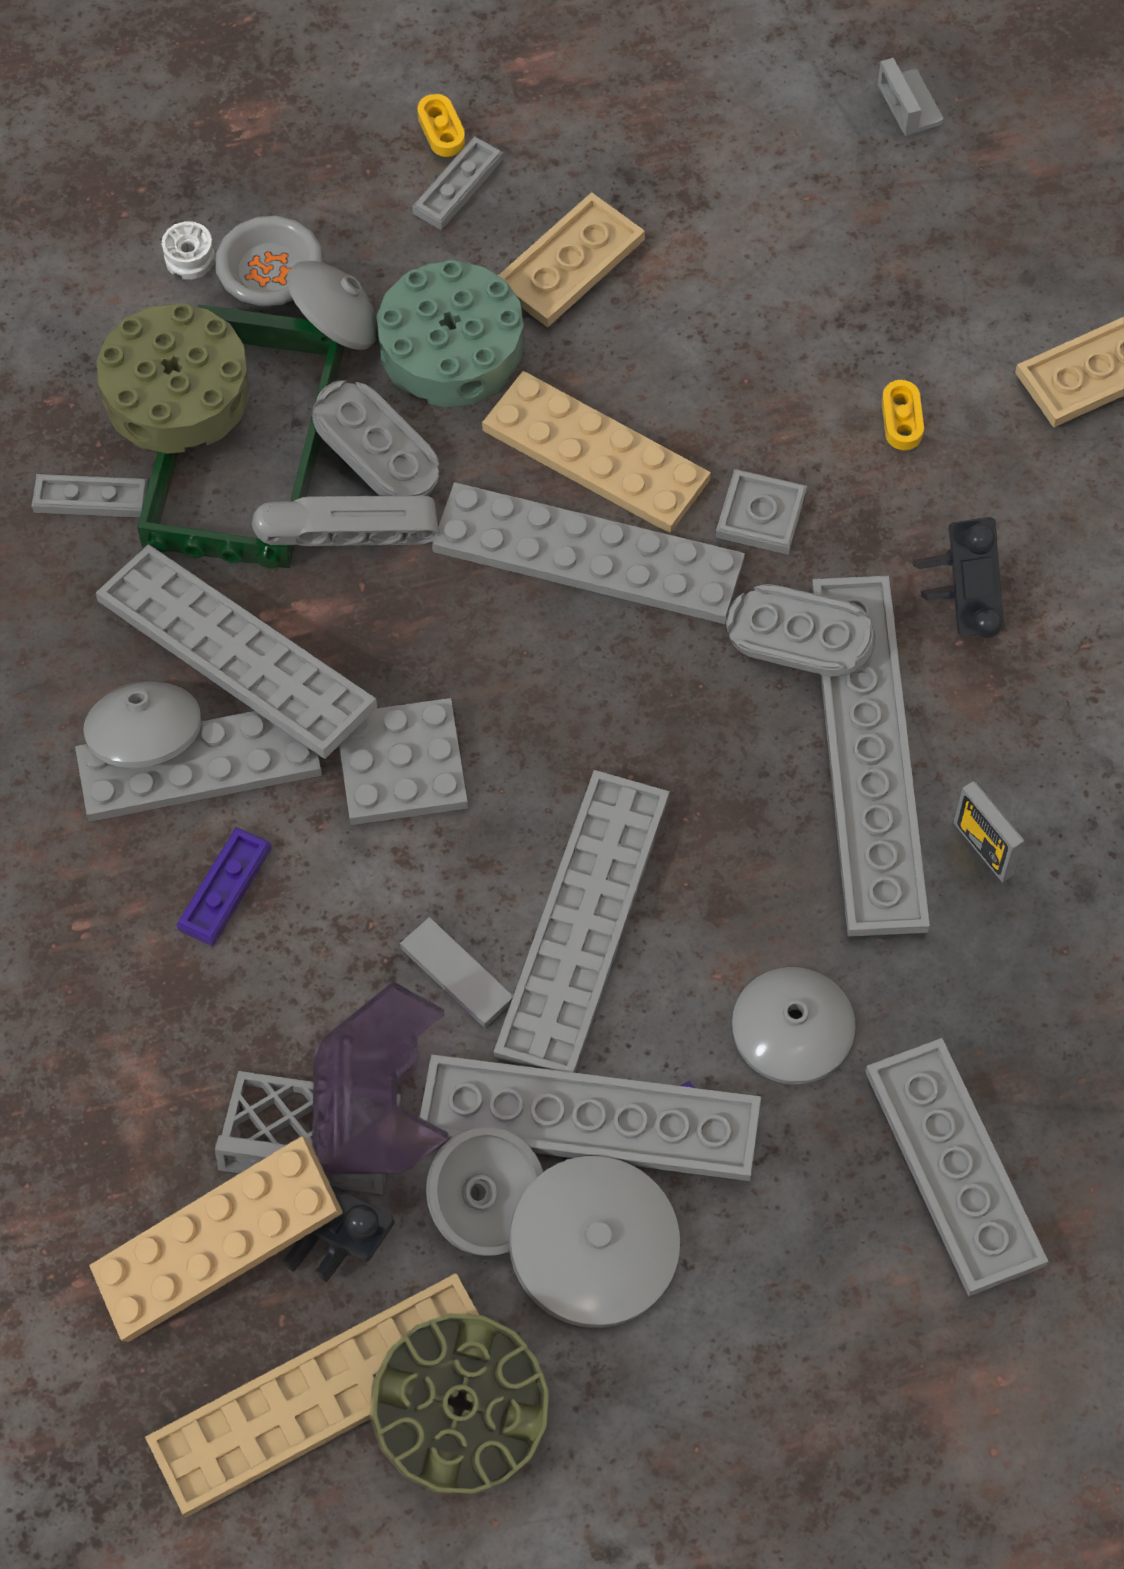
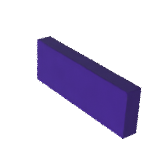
[176,827,272,946]

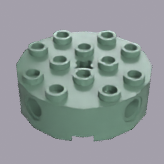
[377,260,524,407]

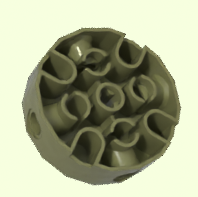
[96,303,250,454]
[370,1313,549,1494]

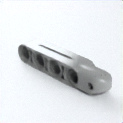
[252,496,439,546]

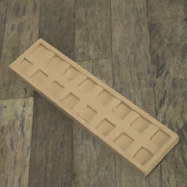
[145,1273,479,1518]

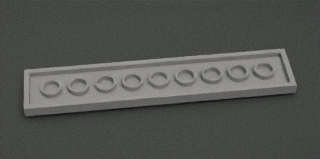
[812,576,930,937]

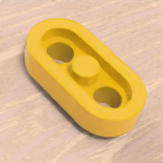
[417,94,465,157]
[882,380,924,450]

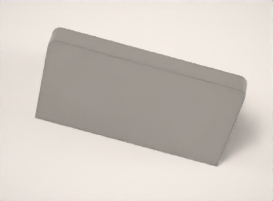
[877,58,943,136]

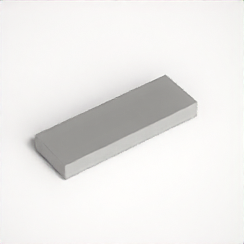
[412,136,503,230]
[32,474,149,517]
[400,917,513,1028]

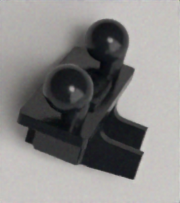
[913,517,1004,638]
[284,1184,395,1282]

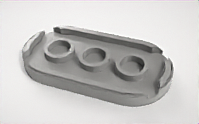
[312,380,439,496]
[726,584,876,676]

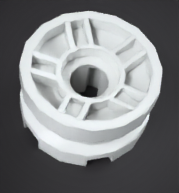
[161,221,215,280]

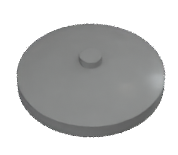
[509,1156,680,1328]

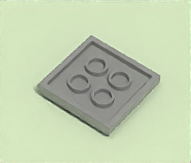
[339,698,468,825]

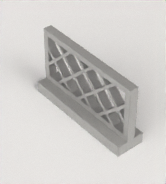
[215,1071,401,1195]

